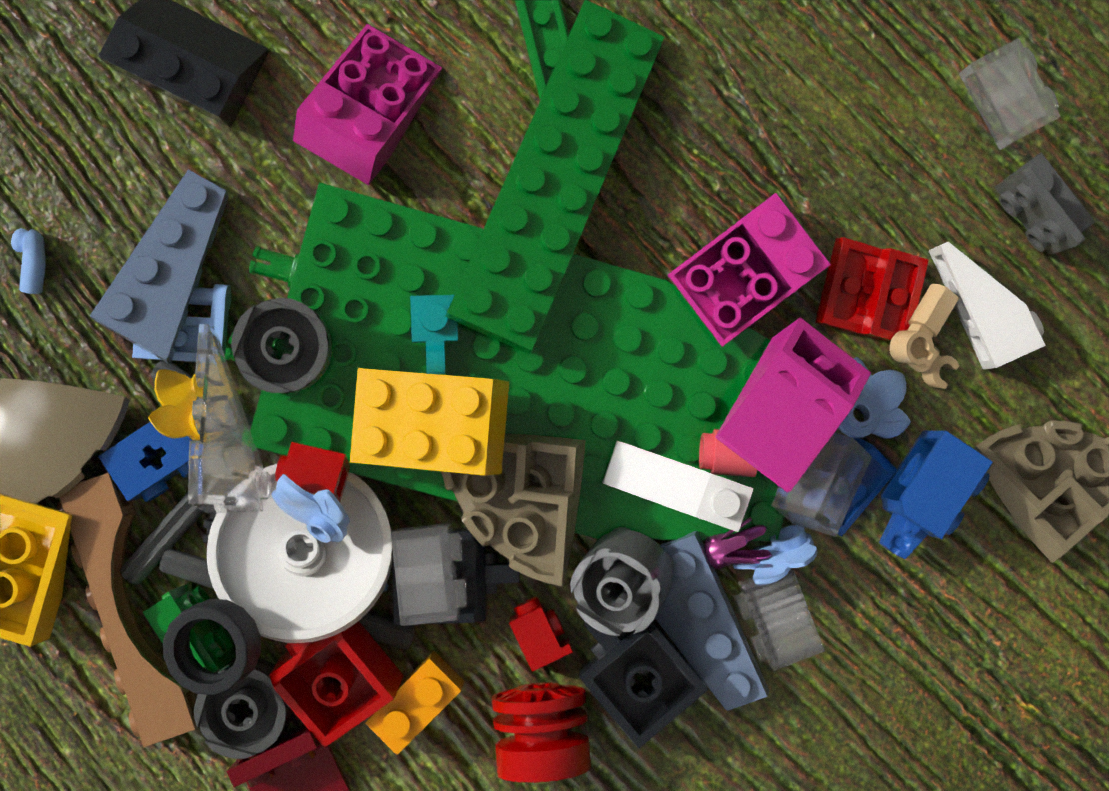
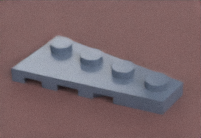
[90,169,229,364]
[655,530,769,711]

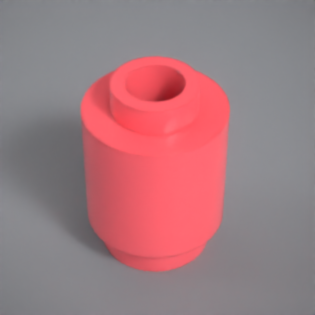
[699,429,757,477]

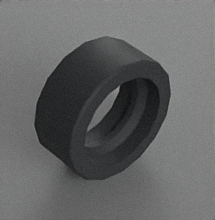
[163,599,261,695]

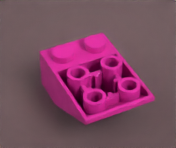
[293,24,442,185]
[667,193,831,347]
[715,317,871,493]

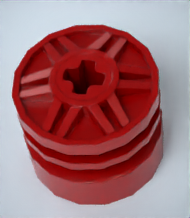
[492,682,591,783]

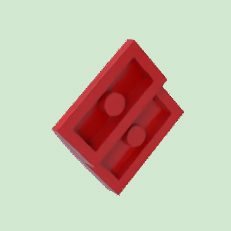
[815,237,929,342]

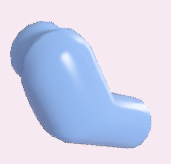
[11,228,46,294]

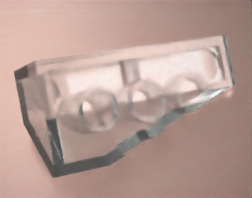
[188,324,271,513]

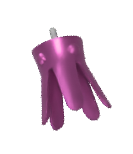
[705,517,772,569]

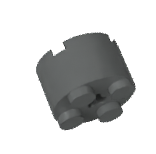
[231,298,333,393]
[570,527,674,636]
[194,659,294,759]

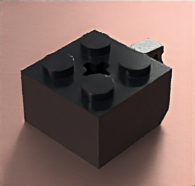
[392,527,520,625]
[579,621,709,749]

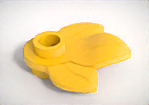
[148,360,228,444]

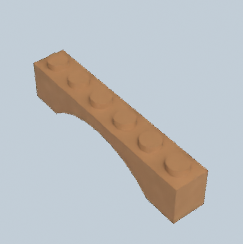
[57,473,197,747]

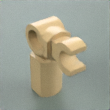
[890,284,959,389]

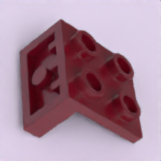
[226,726,351,791]

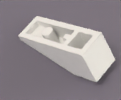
[929,242,1045,370]
[602,441,754,532]

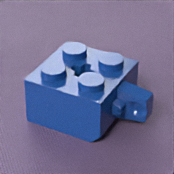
[879,430,993,559]

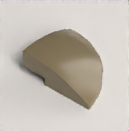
[0,378,130,504]
[974,420,1109,563]
[441,433,586,586]

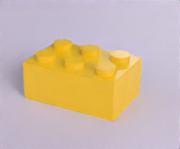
[350,368,509,476]

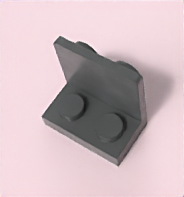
[995,152,1095,256]

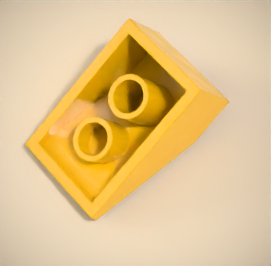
[0,493,72,647]

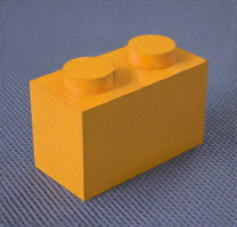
[365,650,465,755]

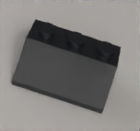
[98,0,270,128]

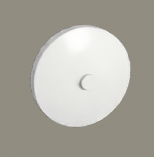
[207,464,393,643]

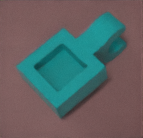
[410,295,458,375]

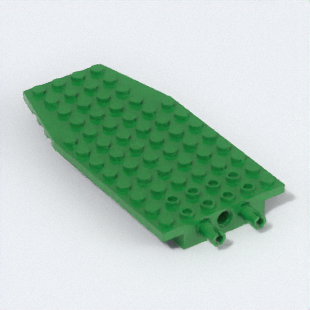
[225,182,791,541]

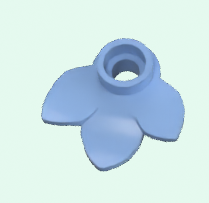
[838,357,911,439]
[271,474,350,543]
[733,525,818,586]

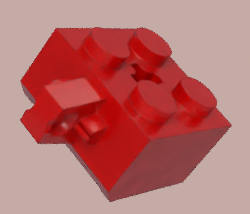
[269,621,404,748]

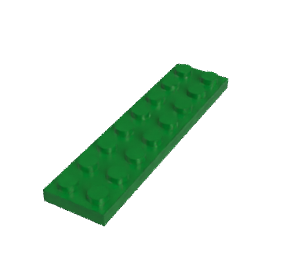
[445,0,665,354]

